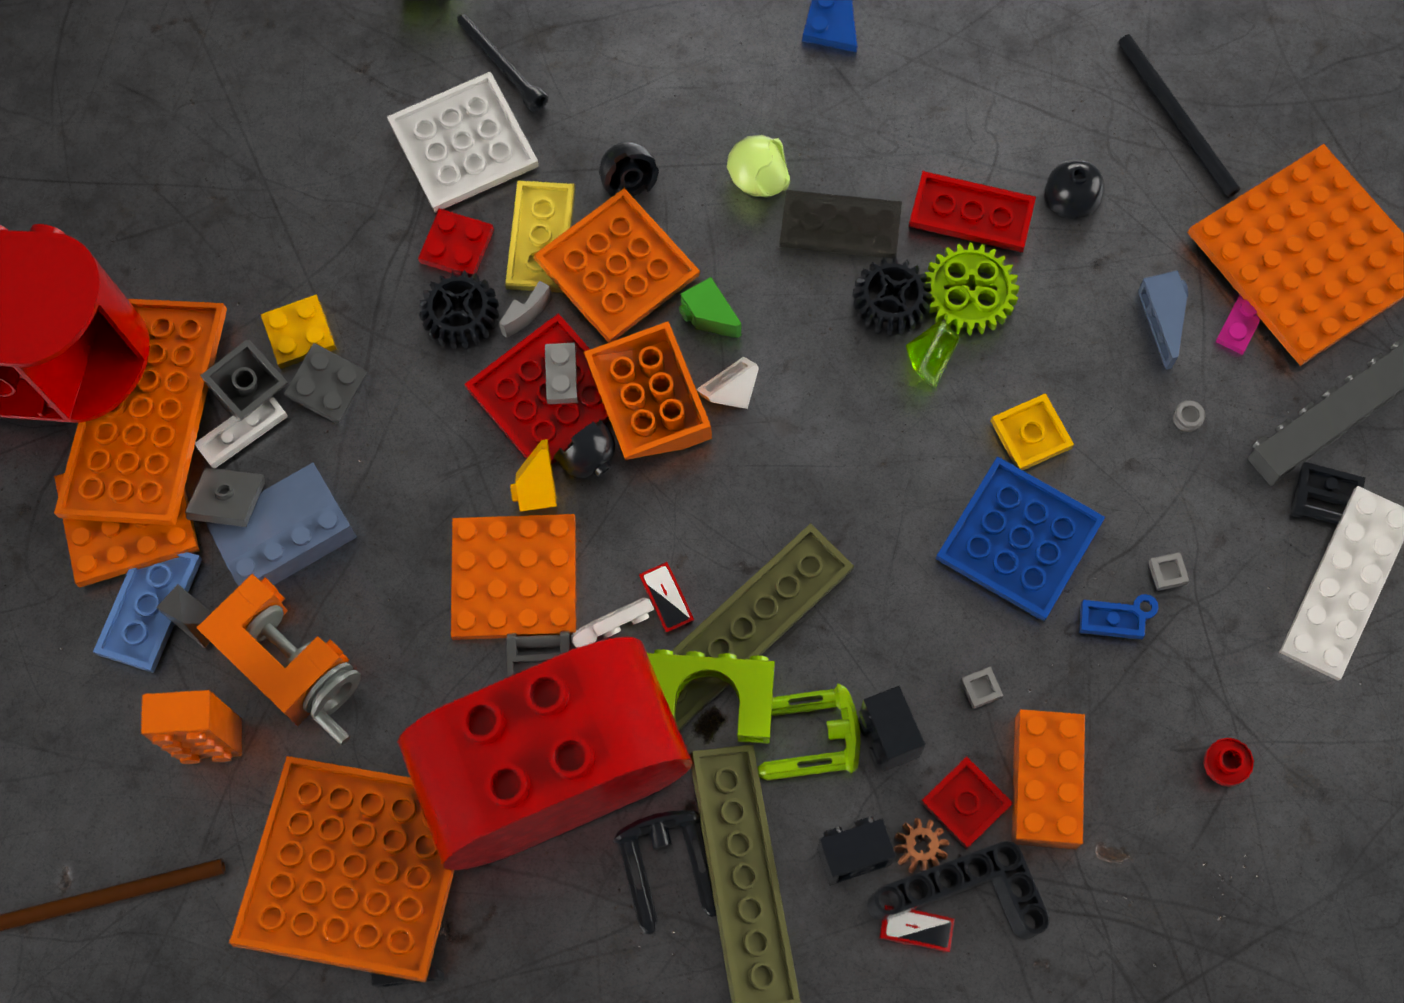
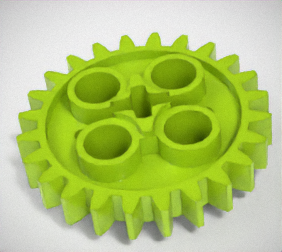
[925,242,1019,336]

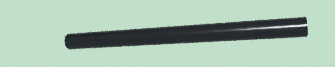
[1118,34,1241,197]

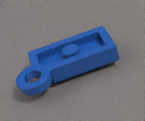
[1079,594,1159,640]

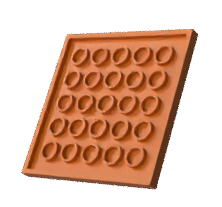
[1187,144,1404,366]
[229,756,455,983]

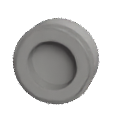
[1173,400,1206,432]

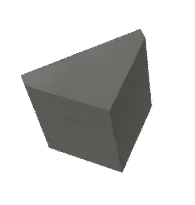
[200,339,288,421]

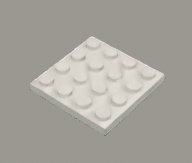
[387,71,539,213]

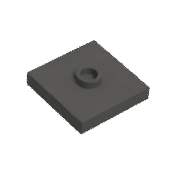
[185,467,265,527]

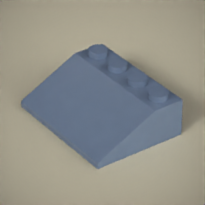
[206,463,357,587]

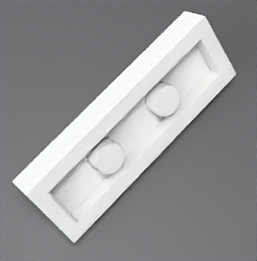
[195,396,288,468]

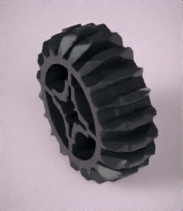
[852,257,933,336]
[419,270,499,349]

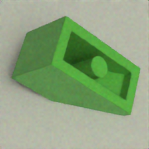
[679,277,741,338]

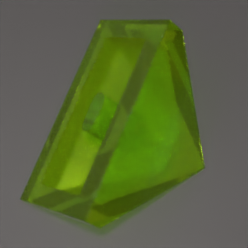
[906,321,960,387]

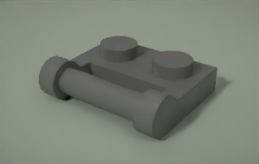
[507,631,571,678]

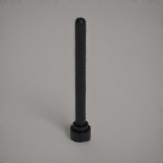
[457,14,548,112]

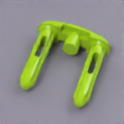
[757,683,861,781]

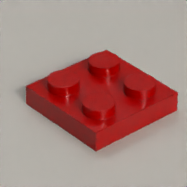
[418,208,494,278]
[920,756,1013,850]

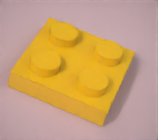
[261,294,336,369]
[990,393,1074,470]

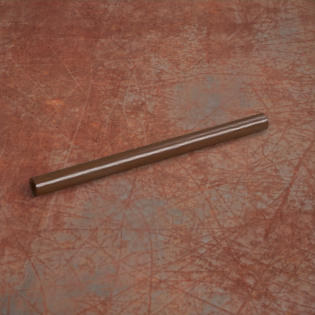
[0,858,226,931]

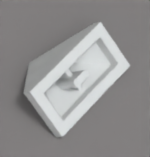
[696,357,759,409]

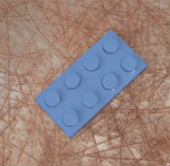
[93,552,202,673]

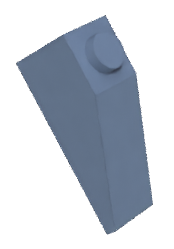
[1138,270,1188,370]

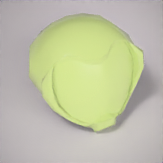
[727,135,790,197]

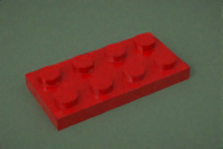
[909,171,1036,253]

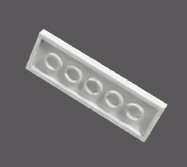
[1279,486,1404,681]

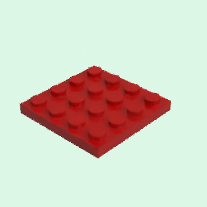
[465,313,609,464]

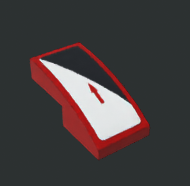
[638,562,694,632]
[879,905,955,952]

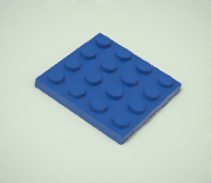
[936,456,1105,622]

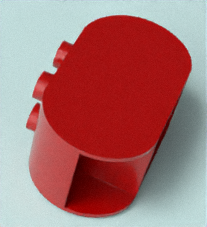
[0,224,150,423]
[398,637,693,870]

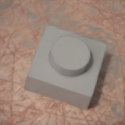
[1148,552,1189,591]
[960,666,1003,709]

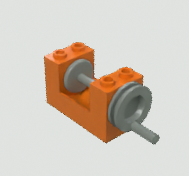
[196,574,361,746]

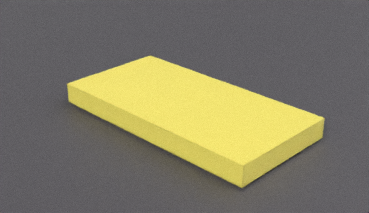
[505,181,575,293]

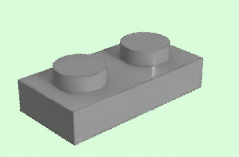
[545,343,578,404]

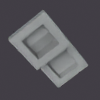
[499,281,552,338]

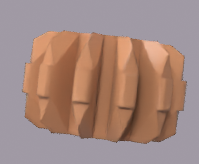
[893,818,949,873]

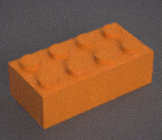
[141,690,242,764]
[1011,709,1085,850]

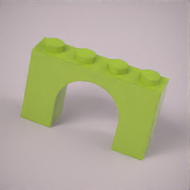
[647,649,775,744]

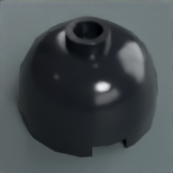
[599,142,659,200]
[1044,159,1104,219]
[554,419,615,478]

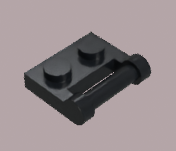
[1291,462,1366,524]

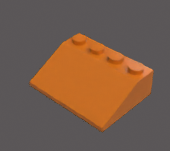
[584,321,712,460]

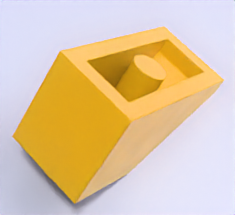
[510,439,557,512]

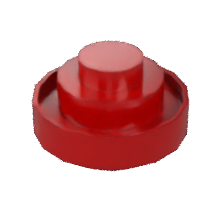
[1203,738,1254,787]

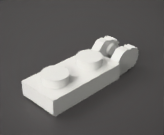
[570,597,654,648]

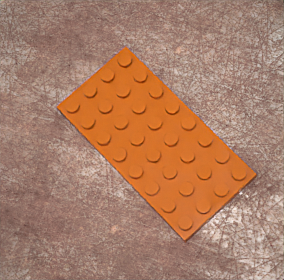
[54,299,227,526]

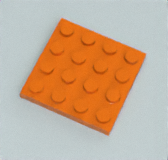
[534,188,700,343]
[54,473,200,588]
[451,514,577,640]

